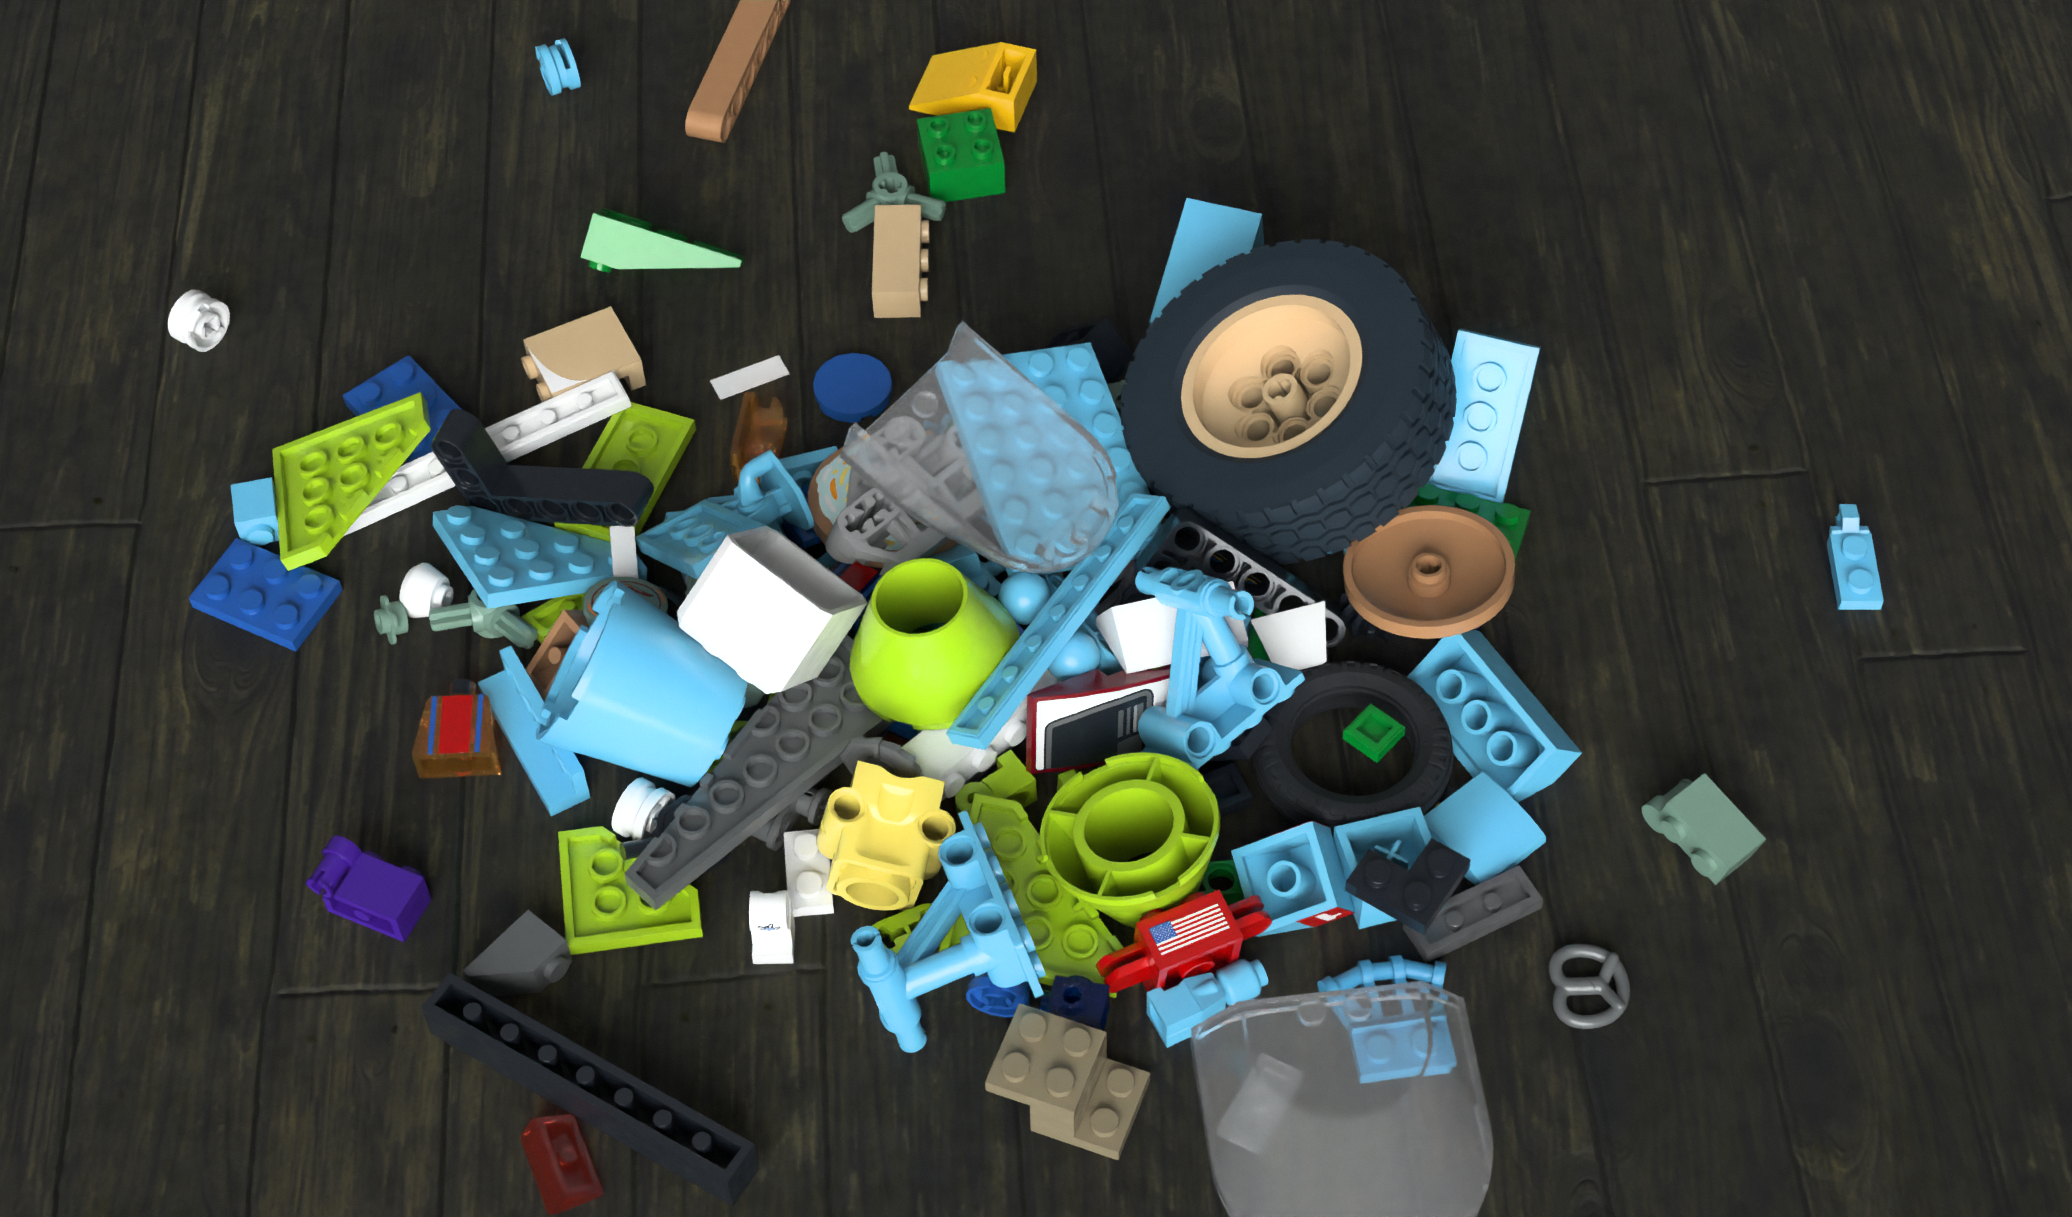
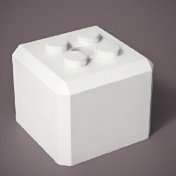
[677,526,868,694]

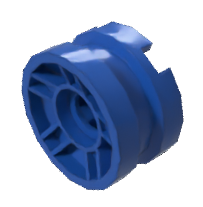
[966,972,1031,1017]

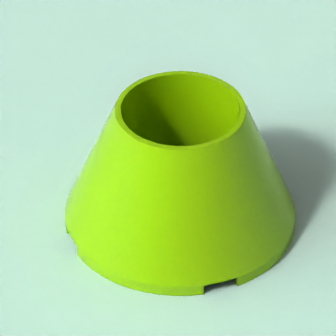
[850,558,1020,730]
[1040,752,1220,928]

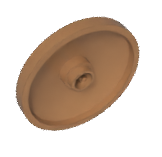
[1343,505,1515,639]

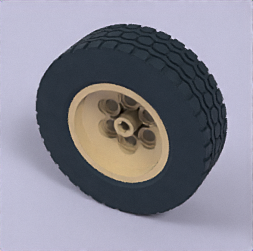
[1120,239,1457,565]

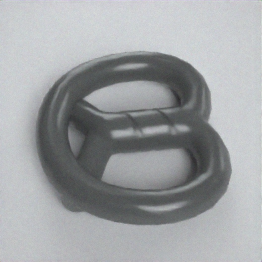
[1549,944,1630,1029]

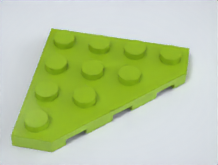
[272,392,431,571]
[939,793,1124,998]

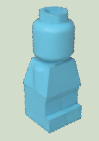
[1146,959,1268,1048]

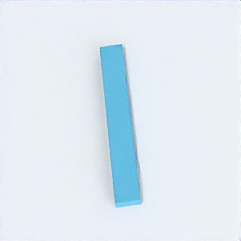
[946,493,1171,750]

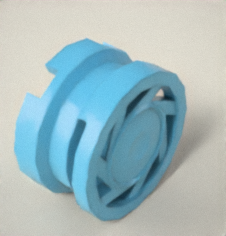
[535,38,581,96]

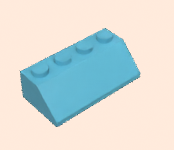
[1407,630,1582,803]

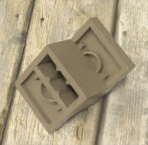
[985,1003,1150,1160]

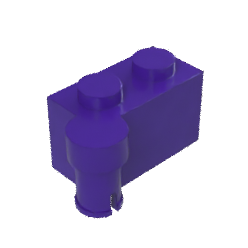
[306,835,432,942]

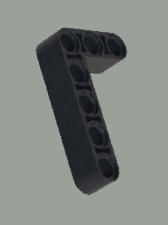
[431,409,654,527]
[1118,508,1345,649]

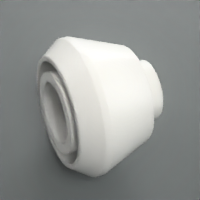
[399,562,454,618]

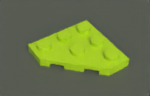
[558,826,703,955]

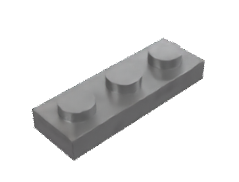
[1403,865,1543,963]

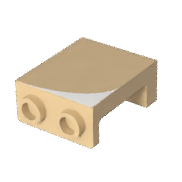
[521,306,646,402]

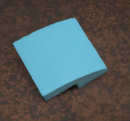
[1424,771,1546,886]

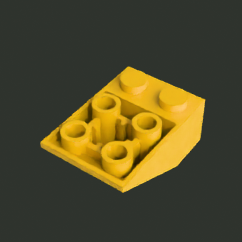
[909,42,1037,133]

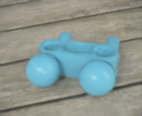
[998,571,1124,682]

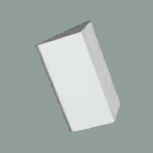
[1096,581,1248,674]

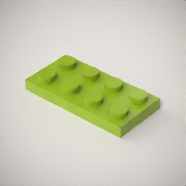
[554,402,696,542]

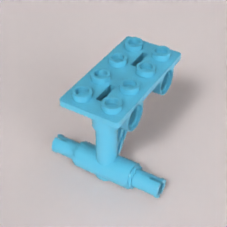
[1135,566,1305,771]
[851,810,1046,1053]

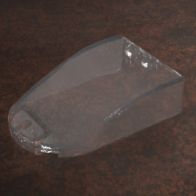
[840,321,1119,573]

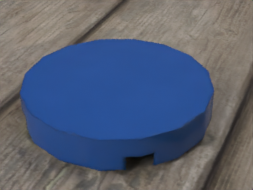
[813,353,893,423]

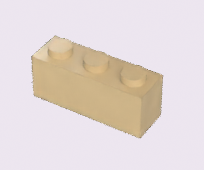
[872,205,930,318]

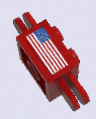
[1096,890,1272,993]

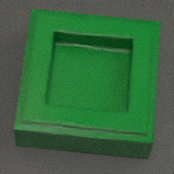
[1342,703,1405,763]

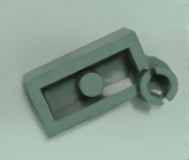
[1642,773,1766,885]

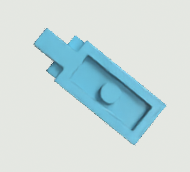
[1827,504,1884,610]

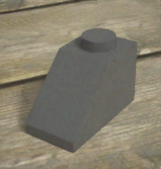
[463,910,572,996]

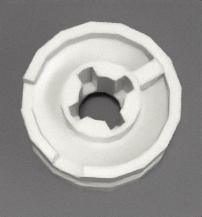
[168,290,230,352]
[612,777,676,840]

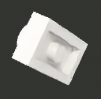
[784,829,834,917]

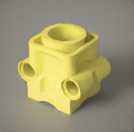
[816,761,956,911]

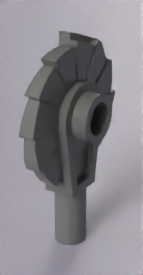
[841,735,922,778]

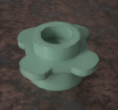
[374,595,408,645]

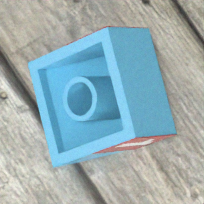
[1231,821,1355,937]

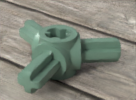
[842,152,946,233]
[428,589,538,649]

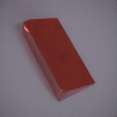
[521,1114,604,1215]

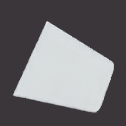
[1251,601,1326,670]

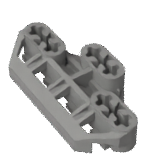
[825,418,985,575]

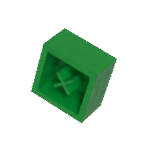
[917,108,1005,202]

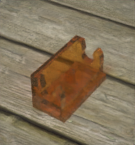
[730,392,788,484]

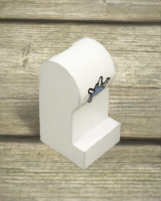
[749,890,795,964]

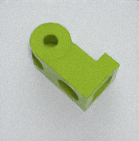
[955,750,1037,829]

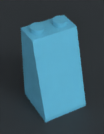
[1149,198,1264,325]

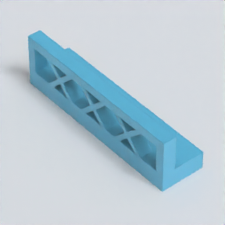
[477,646,591,816]

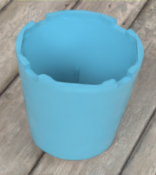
[536,580,748,787]

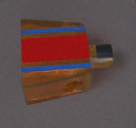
[412,679,502,778]

